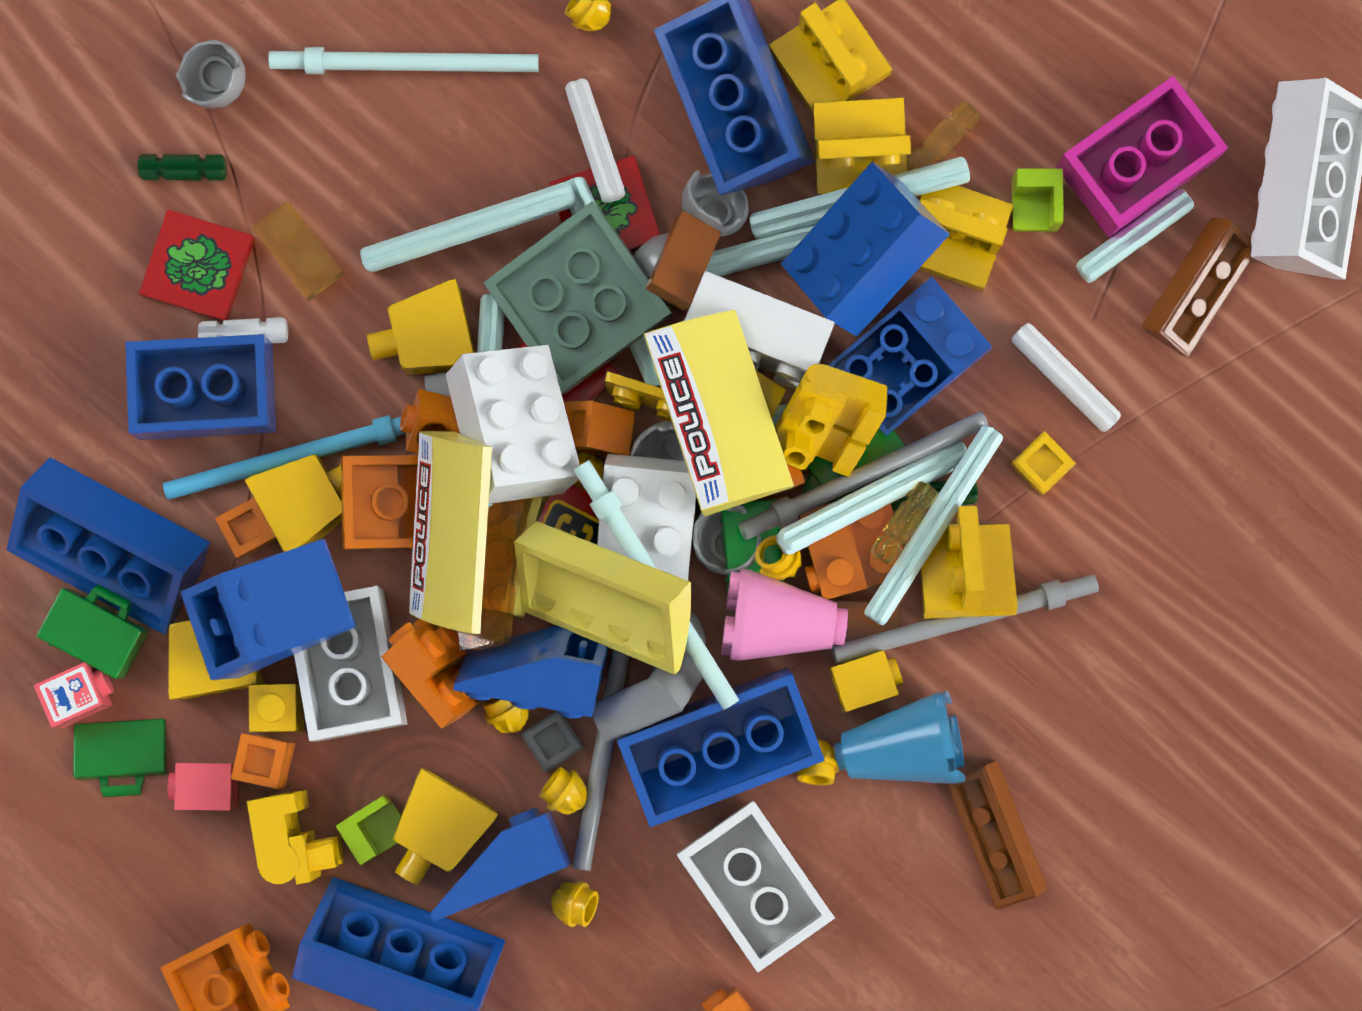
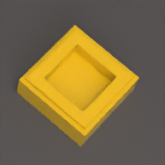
[1010,431,1076,496]

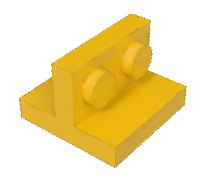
[769,0,893,116]
[812,97,911,194]
[918,185,1014,292]
[920,506,1018,619]

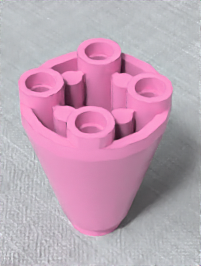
[721,569,848,661]

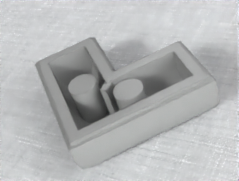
[593,649,703,742]

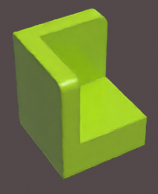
[1011,168,1064,232]
[336,795,401,865]

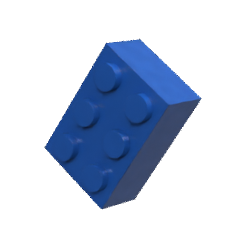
[781,161,950,336]
[125,334,276,440]

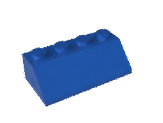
[654,0,815,195]
[6,457,210,635]
[617,667,825,828]
[292,877,506,1011]

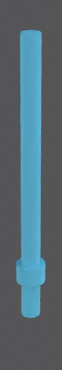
[163,415,431,500]

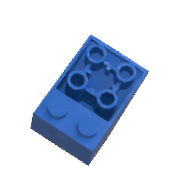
[828,277,992,436]
[181,539,356,680]
[453,625,609,718]

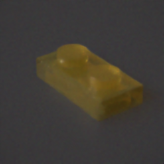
[252,201,344,301]

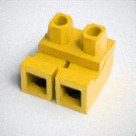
[775,364,887,477]
[247,789,344,885]

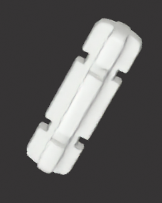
[198,317,289,344]

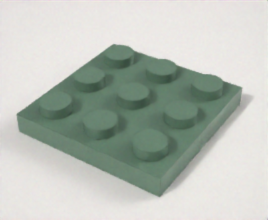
[483,201,674,394]

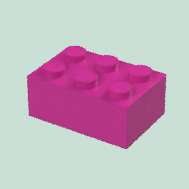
[1056,75,1228,238]

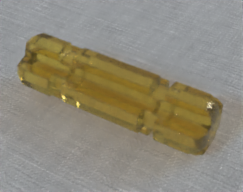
[907,101,981,170]
[871,481,938,564]

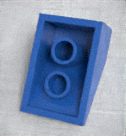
[431,807,571,922]

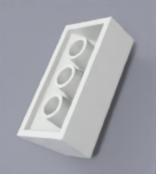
[1251,78,1362,280]

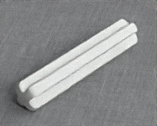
[565,78,625,203]
[1012,323,1121,432]

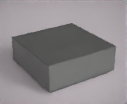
[520,711,584,773]

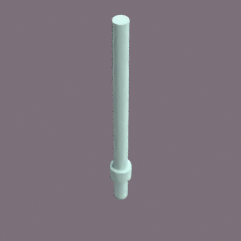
[269,47,539,74]
[574,460,739,710]

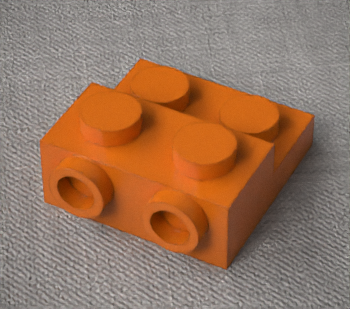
[341,455,418,550]
[798,501,903,599]
[381,619,484,729]
[160,923,290,1011]

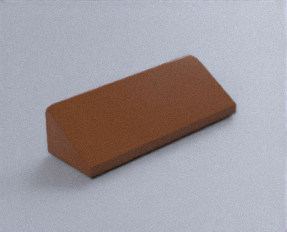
[1142,217,1252,357]
[946,761,1047,910]

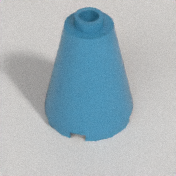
[834,691,965,784]

